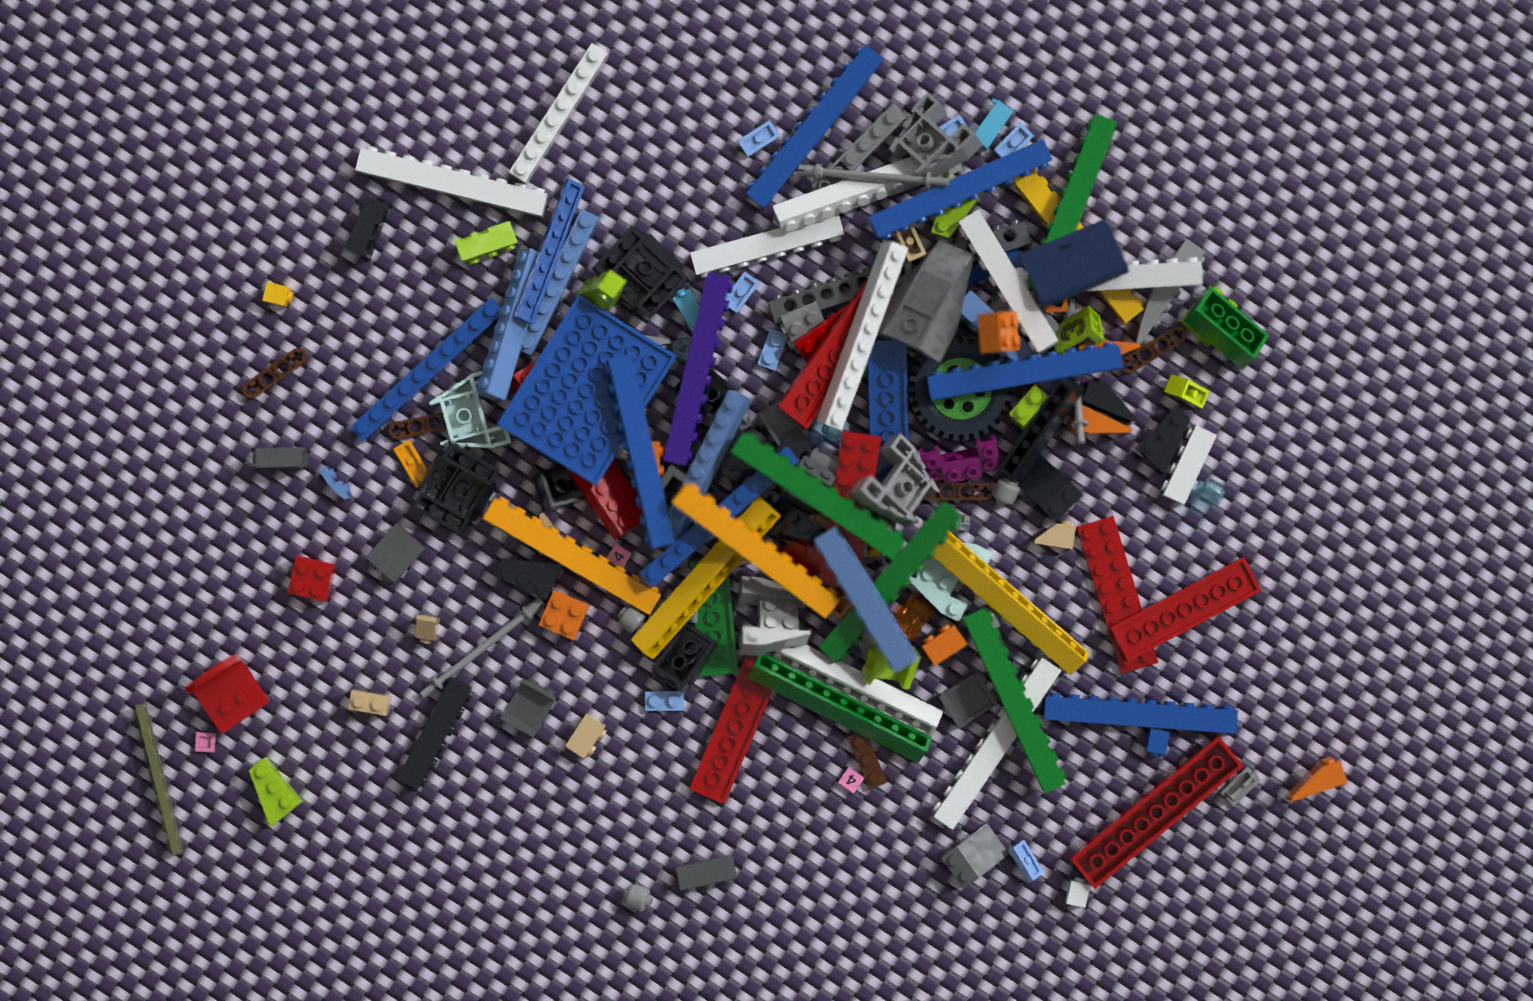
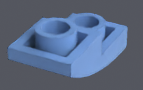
[319,466,352,500]

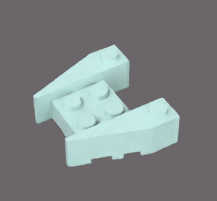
[429,371,513,449]
[910,542,993,622]

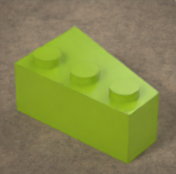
[930,178,984,240]
[454,221,519,266]
[574,270,626,313]
[249,757,303,827]

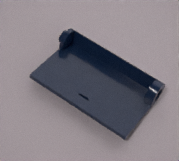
[1020,219,1129,308]

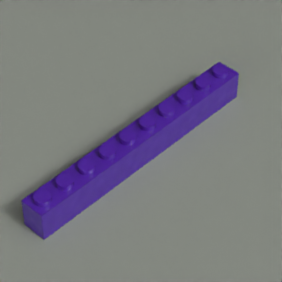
[664,272,734,466]

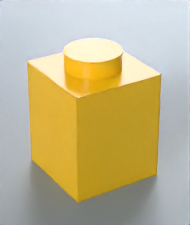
[262,282,294,307]

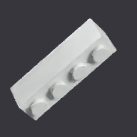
[1161,425,1217,505]

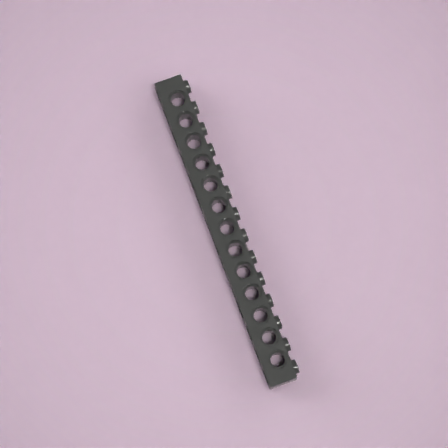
[768,220,1031,325]

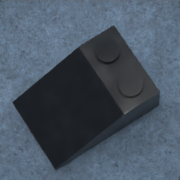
[675,368,738,422]
[1081,378,1137,424]
[699,426,757,487]
[1015,455,1083,522]
[532,466,587,513]
[652,622,717,695]

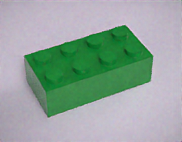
[1184,287,1269,370]

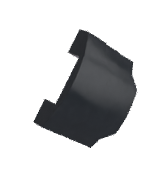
[592,226,688,321]
[410,439,500,534]

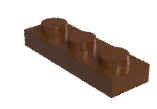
[847,733,888,790]

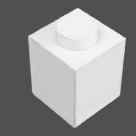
[1065,877,1090,908]

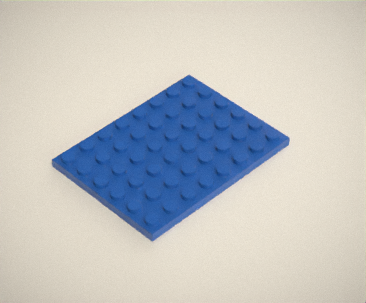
[497,295,677,486]

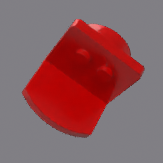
[184,654,269,733]

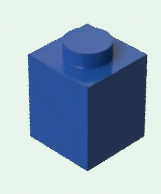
[1145,728,1170,757]

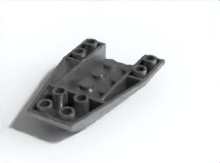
[877,240,974,364]

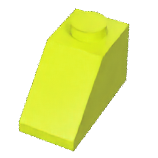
[1164,374,1210,409]

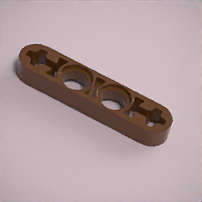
[1120,326,1186,374]
[242,348,308,399]
[389,412,447,439]
[922,483,993,500]

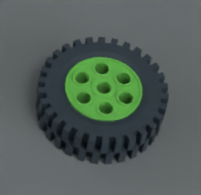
[908,337,1013,442]

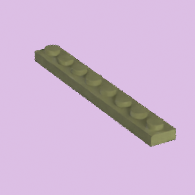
[134,703,184,855]

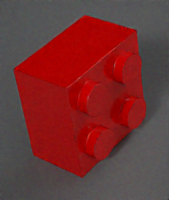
[287,555,337,602]

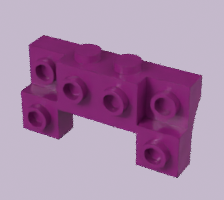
[919,435,999,484]

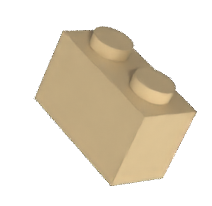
[348,689,392,716]
[565,713,607,759]

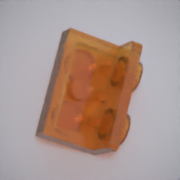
[894,592,935,640]

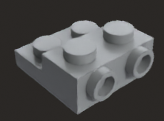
[780,301,824,354]

